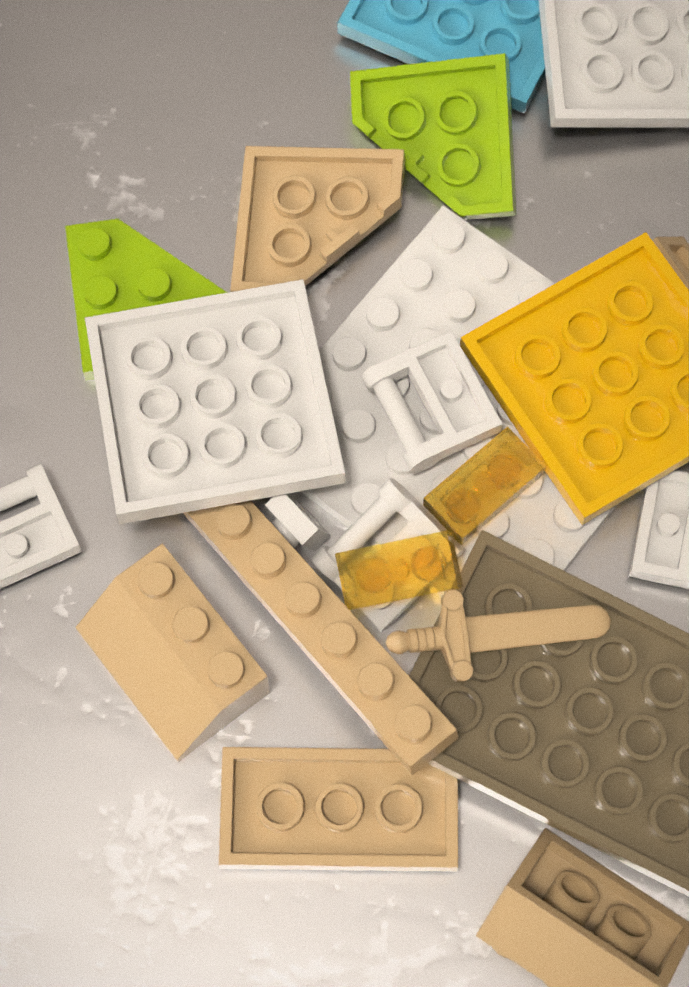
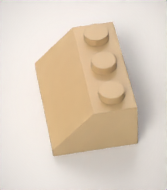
[76,543,270,762]
[475,828,689,987]

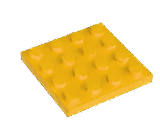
[460,232,689,525]

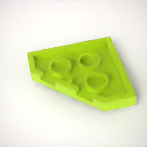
[350,53,517,220]
[65,218,228,381]

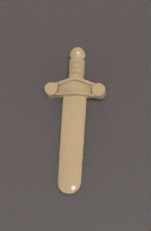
[386,590,611,683]

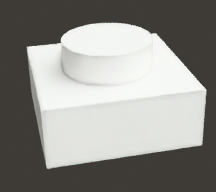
[265,494,331,551]

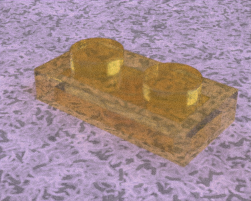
[423,426,546,545]
[335,530,463,610]

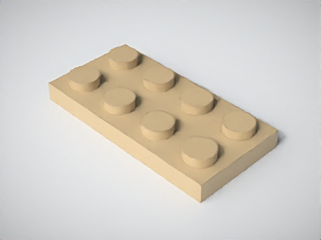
[219,747,458,871]

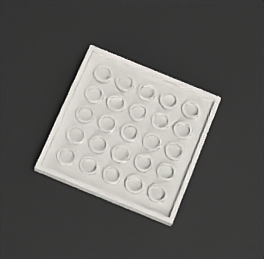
[300,205,618,597]

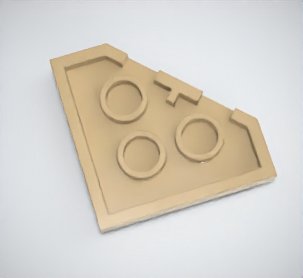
[230,146,405,292]

